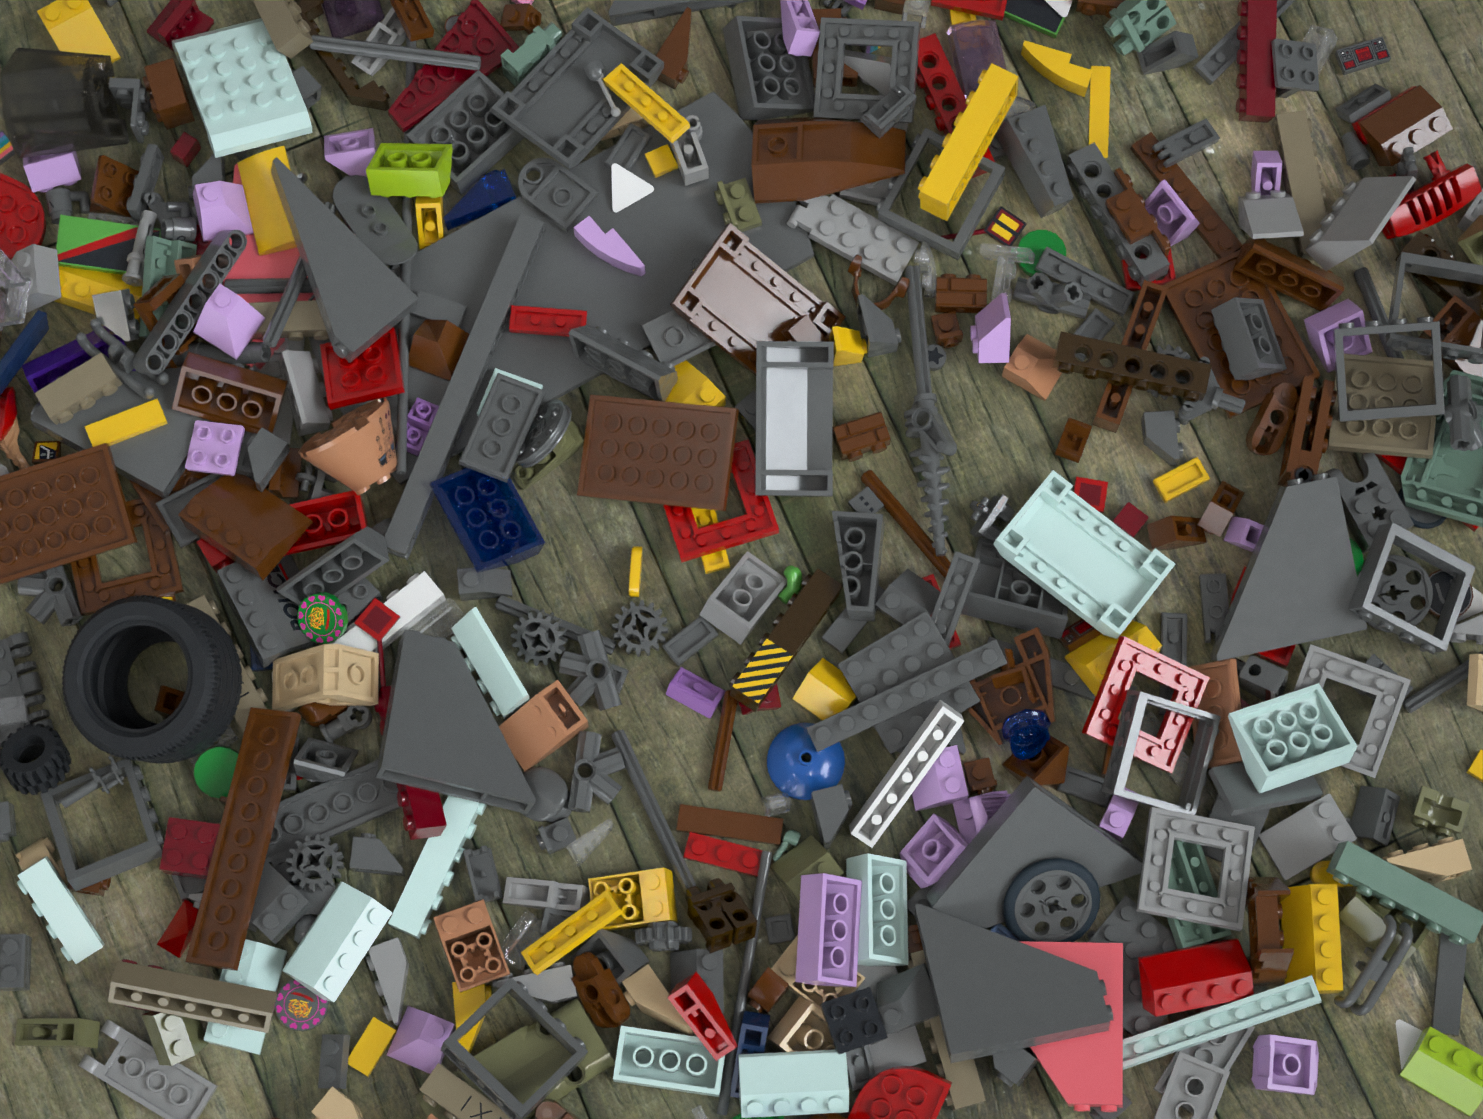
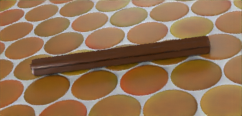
[861,470,951,578]

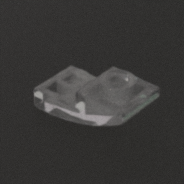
[914,241,936,298]

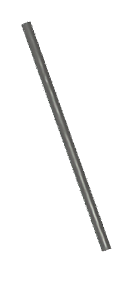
[717,851,772,1116]

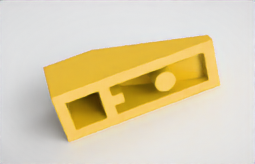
[452,982,492,1054]

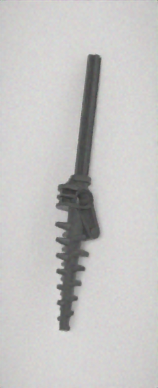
[903,265,957,556]

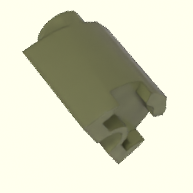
[1412,786,1470,837]

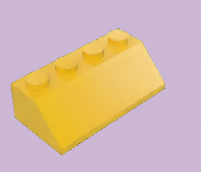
[54,266,142,325]
[1280,884,1343,994]

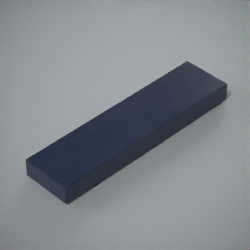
[0,310,49,395]

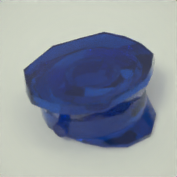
[1002,709,1051,760]

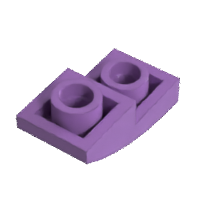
[396,397,439,456]

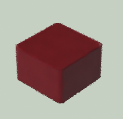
[170,132,201,167]
[1113,502,1148,538]

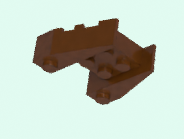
[967,627,1056,745]
[1245,877,1294,986]

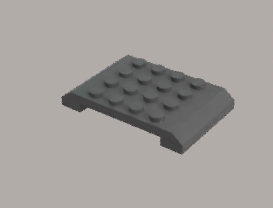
[491,7,664,169]

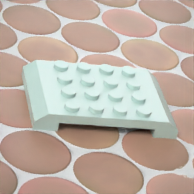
[172,18,312,158]
[993,470,1175,639]

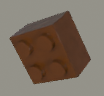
[142,58,195,130]

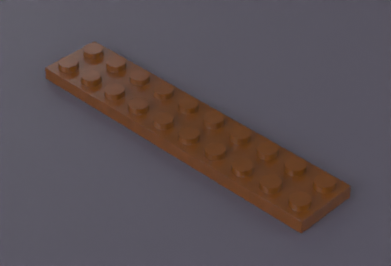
[185,707,301,971]

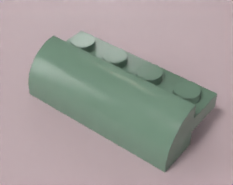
[139,236,197,338]
[1167,840,1232,949]

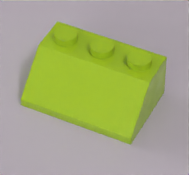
[366,143,453,198]
[1399,1026,1483,1117]

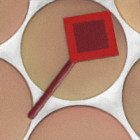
[1074,476,1108,513]
[354,598,400,687]

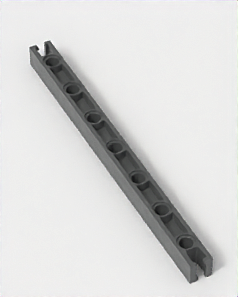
[385,214,546,560]

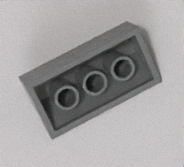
[277,526,389,605]

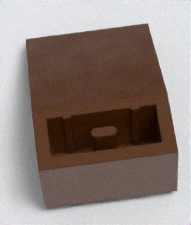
[1418,295,1483,377]

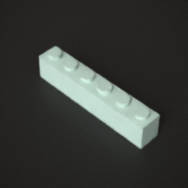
[388,795,487,939]

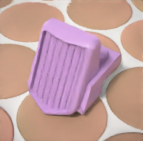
[953,791,1011,843]

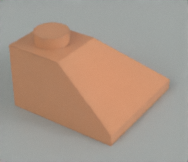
[1002,334,1062,401]

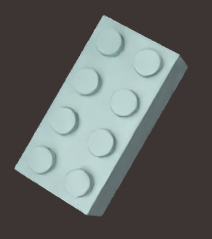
[613,1026,725,1097]

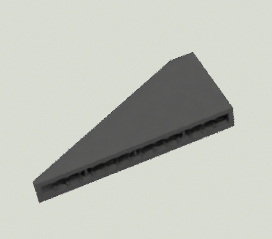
[271,157,418,363]

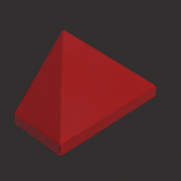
[157,900,199,958]

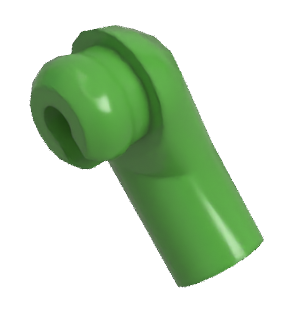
[778,565,802,605]

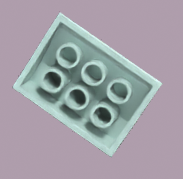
[1228,683,1358,794]

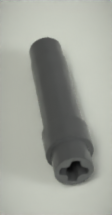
[173,342,271,366]

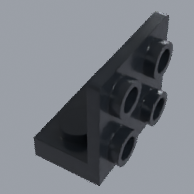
[820,987,888,1055]

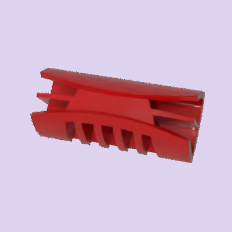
[1382,150,1482,239]

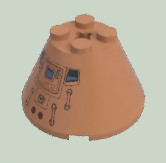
[298,397,397,495]

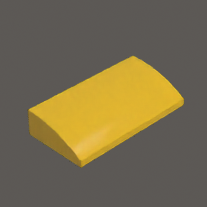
[237,146,297,256]

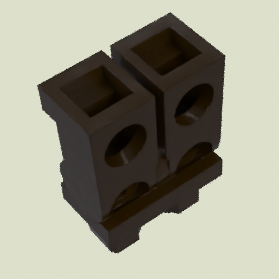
[685,878,757,954]

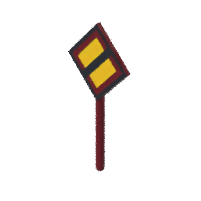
[941,206,1027,249]

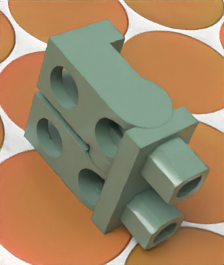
[1103,0,1177,56]
[501,22,562,87]

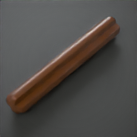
[708,690,738,792]

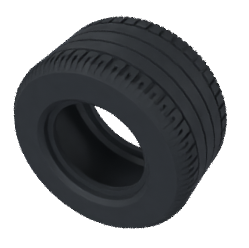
[62,595,242,764]

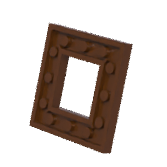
[71,498,184,616]

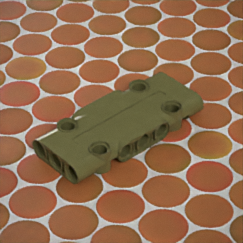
[415,998,615,1119]

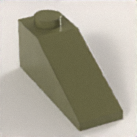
[15,1018,100,1049]

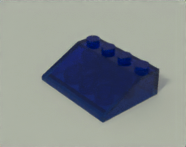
[429,468,545,573]

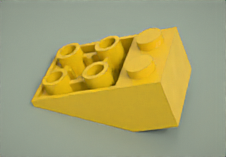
[588,867,678,930]

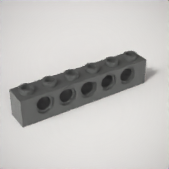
[1066,142,1170,287]

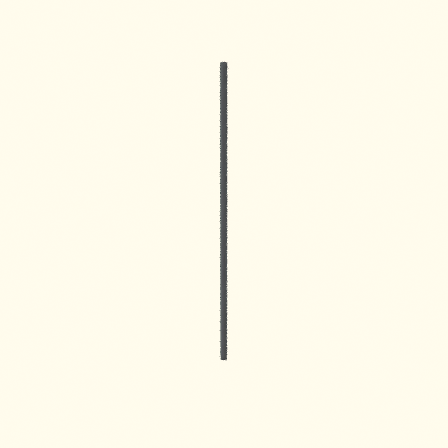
[396,36,416,475]

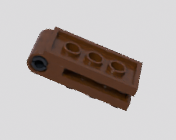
[1277,375,1337,487]

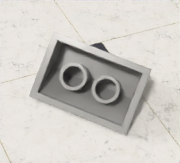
[279,350,333,436]

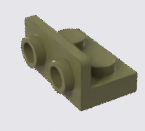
[714,177,762,232]

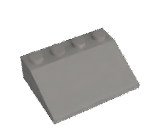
[1305,176,1416,271]

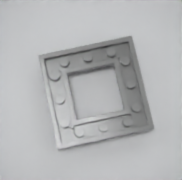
[1293,644,1411,778]
[1136,807,1255,931]

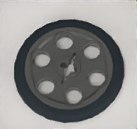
[1003,858,1100,942]

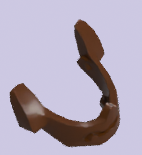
[848,254,910,310]

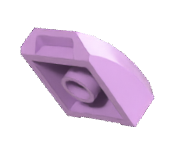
[900,814,969,888]
[1251,1034,1319,1095]

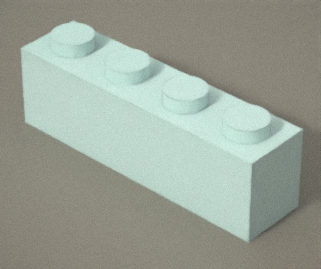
[17,856,104,964]

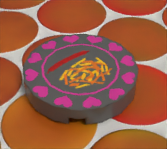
[275,979,329,1032]

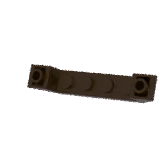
[299,0,390,111]

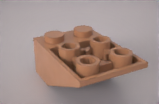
[499,680,589,772]
[433,899,510,992]

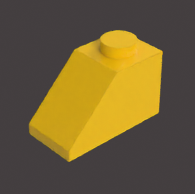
[415,196,445,250]
[829,326,867,366]

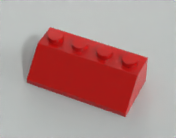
[284,490,368,556]
[1138,938,1254,1017]

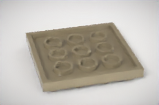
[1328,354,1436,459]

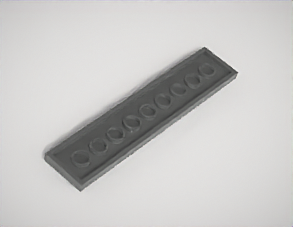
[172,759,402,901]

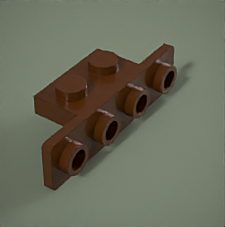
[1105,168,1171,258]

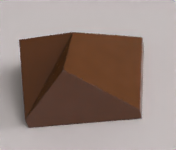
[409,319,470,381]
[1002,728,1070,785]

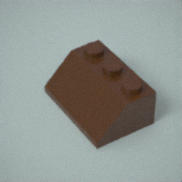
[1358,85,1453,167]

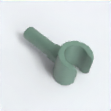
[771,830,801,862]

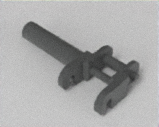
[60,755,124,808]

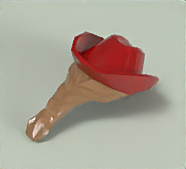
[0,386,31,470]

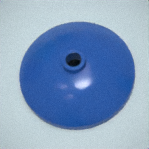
[767,723,845,800]

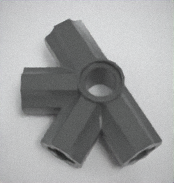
[1012,272,1091,319]
[1444,374,1483,451]
[17,566,83,627]
[559,630,622,711]
[567,731,625,813]

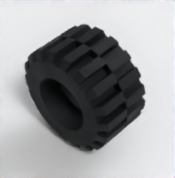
[0,723,71,795]

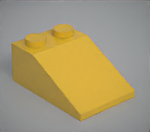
[37,0,121,82]
[652,360,726,407]

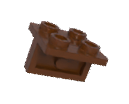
[89,155,139,218]

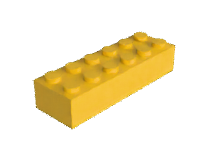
[918,63,1019,221]

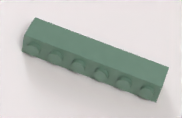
[1326,841,1483,946]

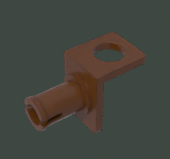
[991,649,1035,703]

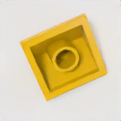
[792,658,857,721]

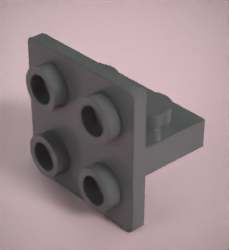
[1272,39,1319,98]

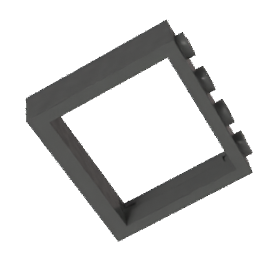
[876,128,1005,260]
[1385,252,1483,364]
[1333,317,1445,422]
[1348,522,1476,654]
[1101,690,1221,815]
[40,759,165,891]
[441,977,588,1119]

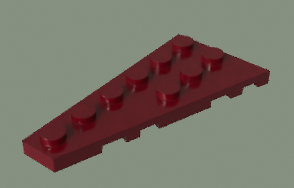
[388,0,520,133]

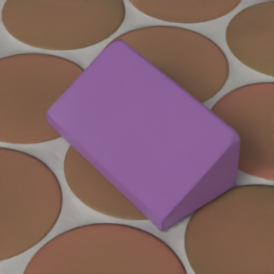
[666,667,725,718]

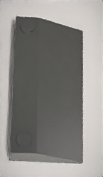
[755,341,834,497]

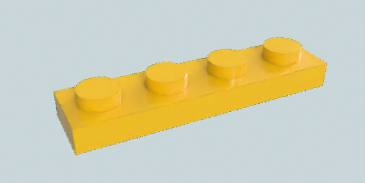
[603,63,690,143]
[521,890,623,975]

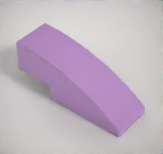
[574,216,645,276]

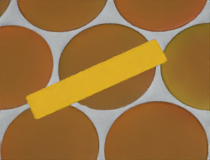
[1089,66,1111,158]

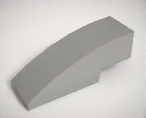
[351,6,407,76]
[503,877,590,913]

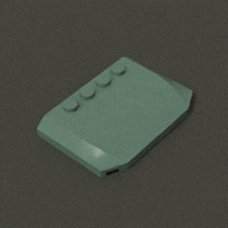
[1401,370,1483,527]

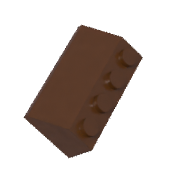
[1234,237,1345,312]
[172,352,288,434]

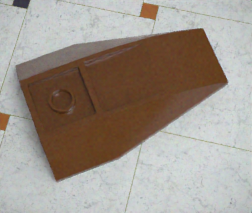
[751,117,906,204]

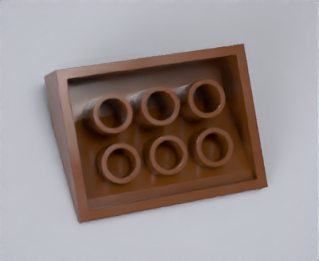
[178,473,312,580]

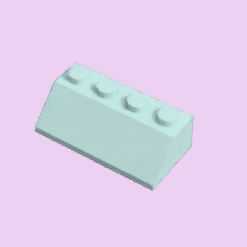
[450,607,530,720]
[846,853,908,966]
[282,881,392,1002]
[204,939,287,1055]
[738,1049,849,1118]

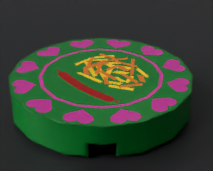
[297,592,348,644]

